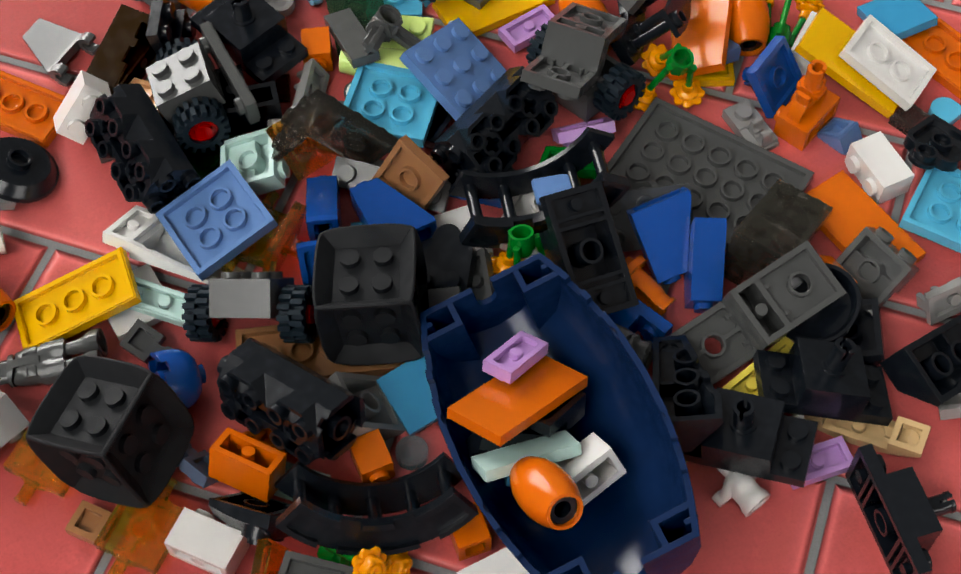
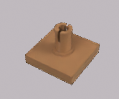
[373,135,450,210]

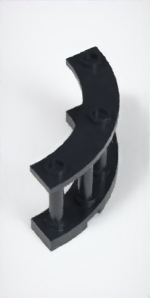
[610,0,691,66]
[449,127,631,248]
[274,452,479,555]

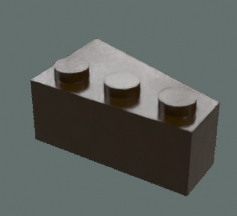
[87,4,156,95]

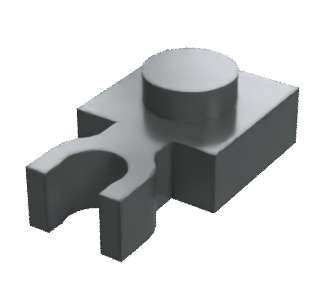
[119,319,173,364]

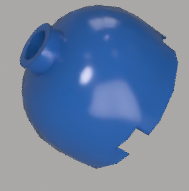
[148,349,206,409]

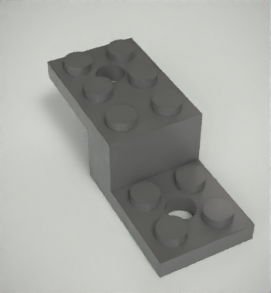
[520,2,627,100]
[669,240,847,385]

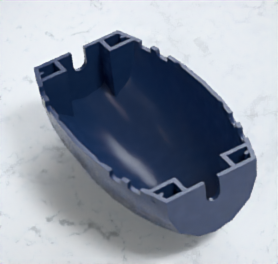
[420,252,701,574]

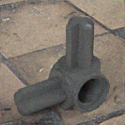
[362,4,421,53]

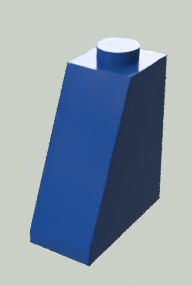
[306,175,342,241]
[349,178,437,242]
[626,186,692,285]
[684,217,727,313]

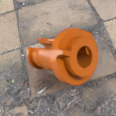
[625,255,676,316]

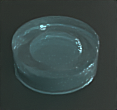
[395,435,429,471]

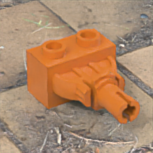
[773,59,841,151]
[208,427,287,503]

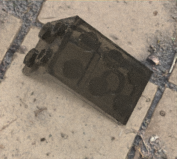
[271,89,398,164]
[724,179,833,285]

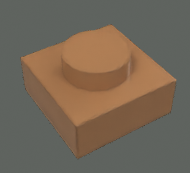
[65,500,115,547]

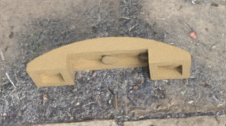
[790,413,931,458]

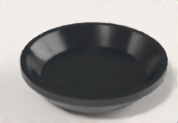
[0,137,59,203]
[786,263,862,342]

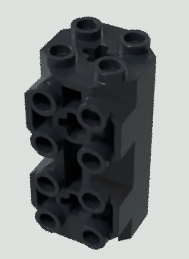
[430,66,558,185]
[85,84,202,214]
[217,338,366,465]

